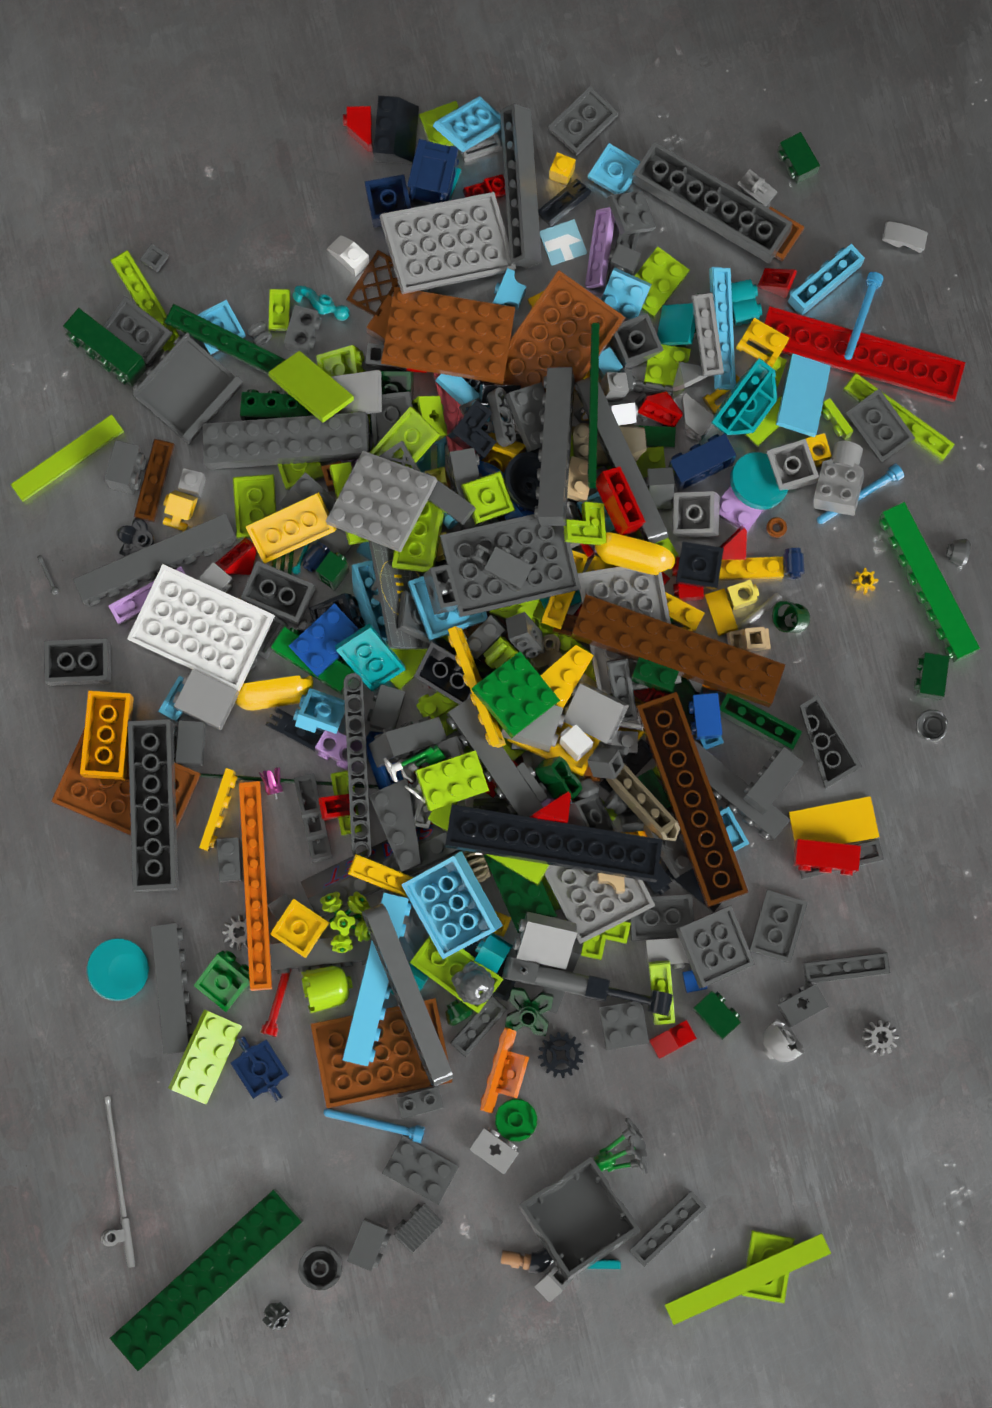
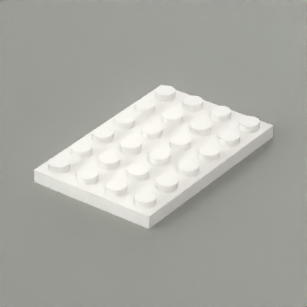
[127,564,275,691]

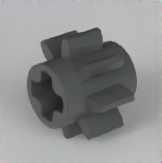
[262,1302,290,1330]

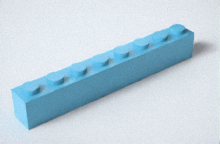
[342,893,411,1066]

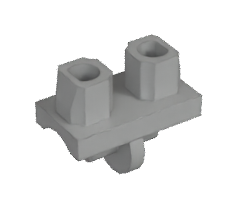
[736,169,777,207]

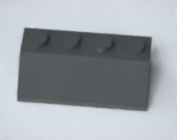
[279,472,355,556]

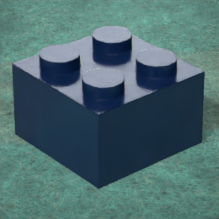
[365,174,411,228]

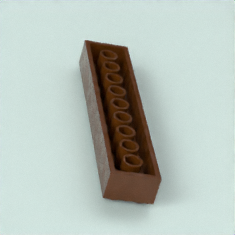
[571,594,786,708]
[636,692,748,907]

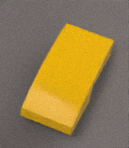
[705,588,738,636]

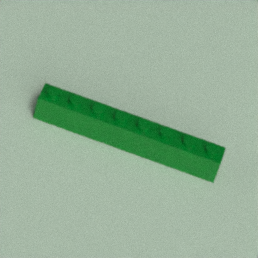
[879,502,980,662]

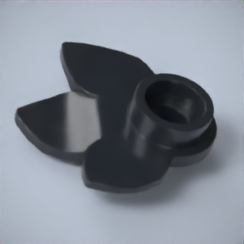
[116,518,154,556]

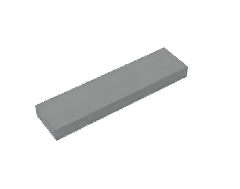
[691,293,724,377]

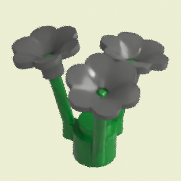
[594,1118,648,1175]

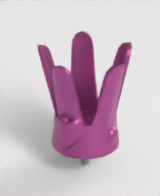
[259,767,283,799]

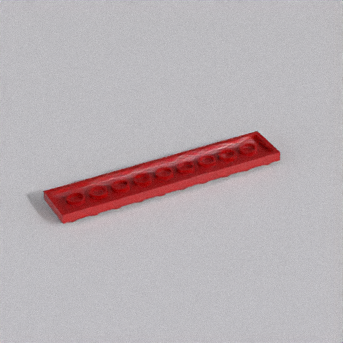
[759,306,966,402]

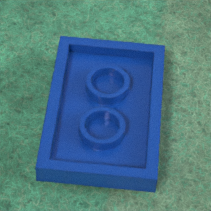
[289,603,359,677]

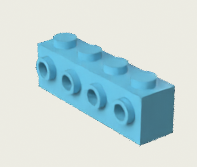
[788,243,865,316]

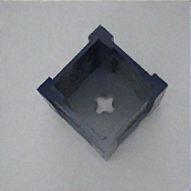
[407,139,459,204]

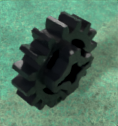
[538,1032,584,1078]

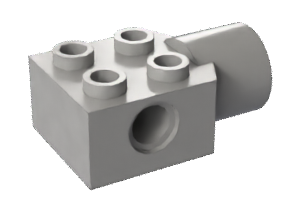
[814,441,864,516]

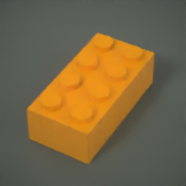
[80,691,134,780]

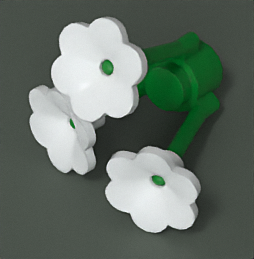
[383,745,446,803]

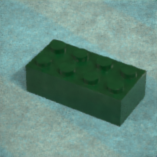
[63,307,148,387]
[484,855,558,934]

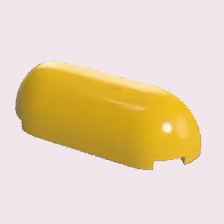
[595,532,675,575]
[235,675,314,711]

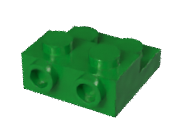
[193,950,250,1012]

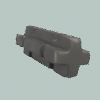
[633,380,673,397]

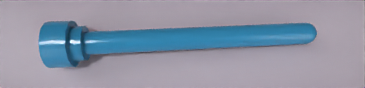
[844,272,884,360]
[817,463,904,524]
[323,1108,425,1143]

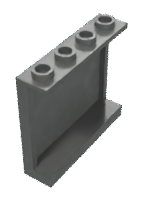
[132,332,243,445]

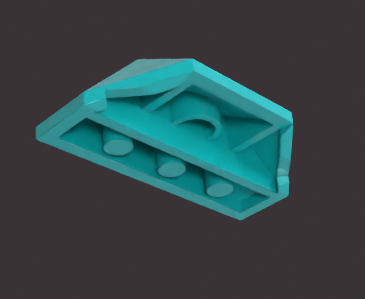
[711,358,777,436]

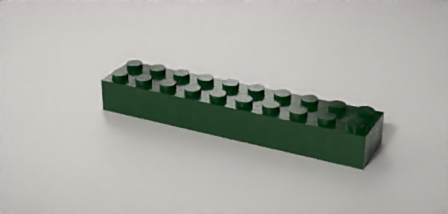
[109,1189,303,1371]

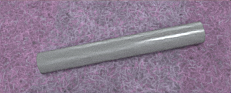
[736,593,782,631]

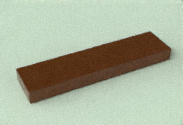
[134,439,175,522]

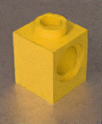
[805,433,832,467]

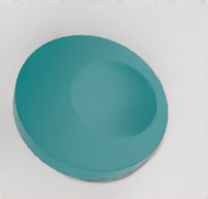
[730,452,788,510]
[86,939,149,1001]

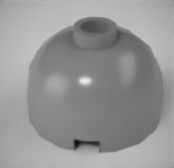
[763,1019,804,1063]

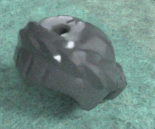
[452,962,494,1005]

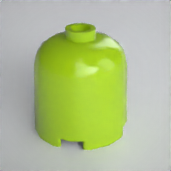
[301,966,353,1013]

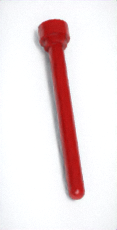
[260,969,292,1037]

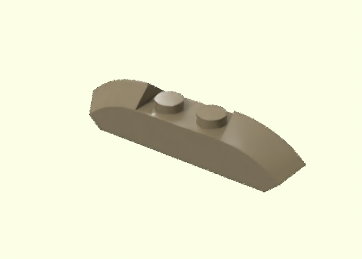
[606,764,680,841]

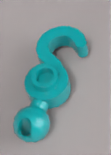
[292,286,350,321]

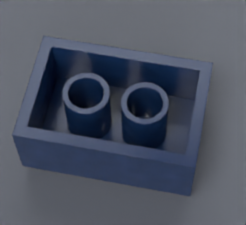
[668,434,736,492]

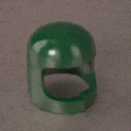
[772,600,810,633]

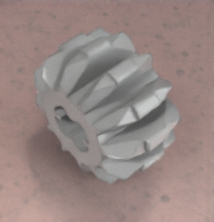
[222,915,248,951]
[862,1019,899,1056]

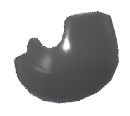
[916,709,948,741]

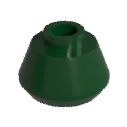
[445,999,473,1026]

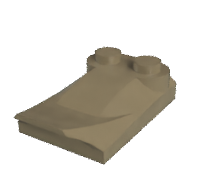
[572,423,646,466]

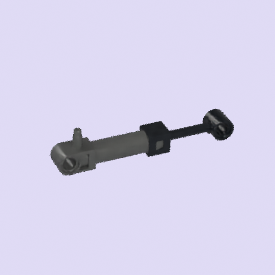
[502,957,673,1016]

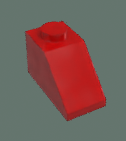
[343,106,373,152]

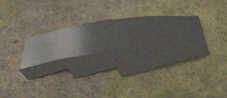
[294,773,333,863]

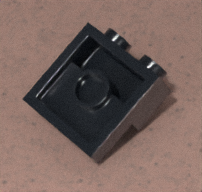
[309,593,365,630]

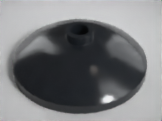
[504,452,541,512]

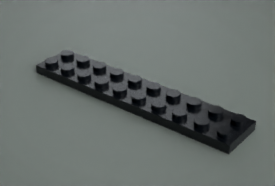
[445,804,662,882]

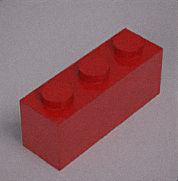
[596,466,646,535]
[793,839,861,876]

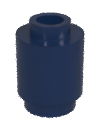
[301,541,331,573]
[783,548,805,579]

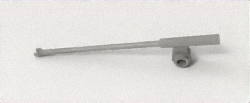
[100,1096,136,1268]

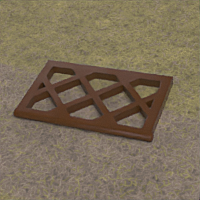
[346,250,399,316]

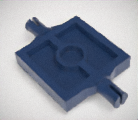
[230,1036,289,1102]

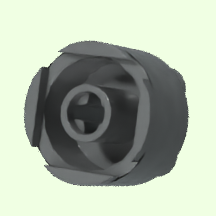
[298,1245,343,1290]

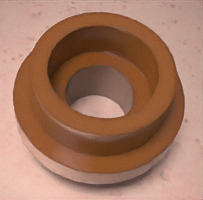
[766,517,787,538]

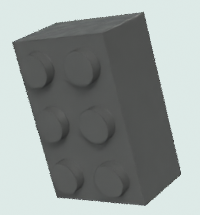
[240,561,316,626]
[44,638,111,686]
[368,716,447,768]

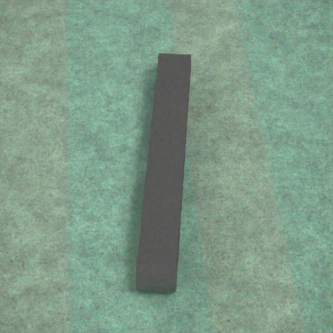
[575,377,668,543]
[344,673,372,859]
[362,903,454,1087]

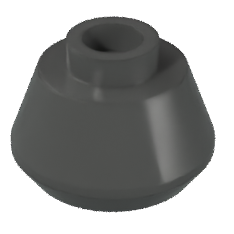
[946,539,971,566]
[573,776,599,802]

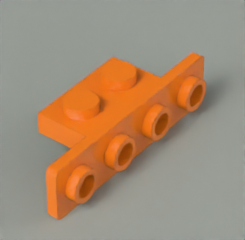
[480,1027,529,1113]

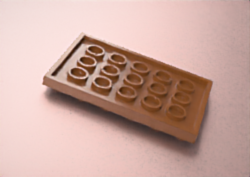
[503,270,626,392]
[381,287,516,384]
[51,728,201,836]
[311,998,453,1108]

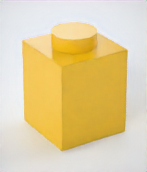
[549,152,576,186]

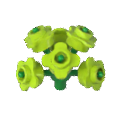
[320,891,371,953]

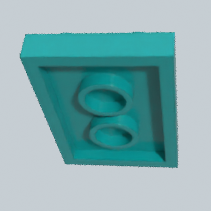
[335,623,406,691]

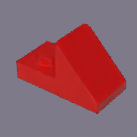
[649,1020,697,1059]

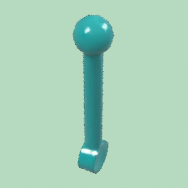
[292,543,310,575]

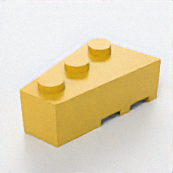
[540,645,594,708]

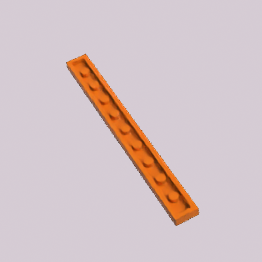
[239,781,272,991]

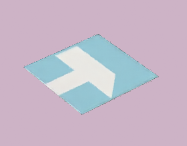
[540,219,588,266]

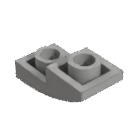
[882,221,928,253]

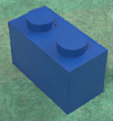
[688,693,723,740]

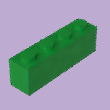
[271,627,355,695]

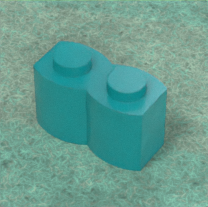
[731,279,762,326]

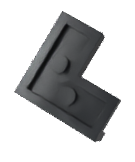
[447,400,497,461]

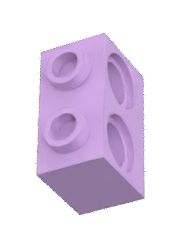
[315,730,363,770]

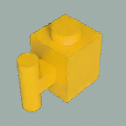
[163,490,198,531]

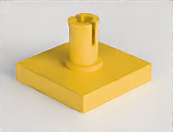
[270,899,330,958]

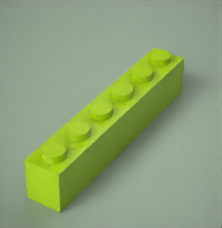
[428,802,550,885]

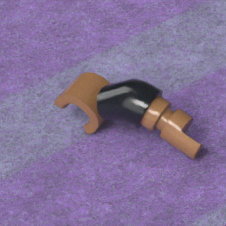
[501,1248,554,1273]

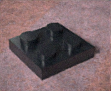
[676,541,724,590]

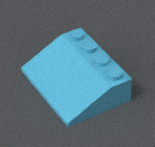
[401,851,503,959]

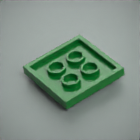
[471,651,560,739]

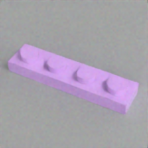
[585,207,615,289]
[109,566,185,625]

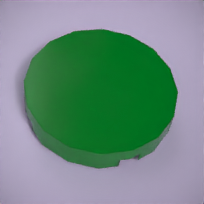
[495,1099,537,1142]

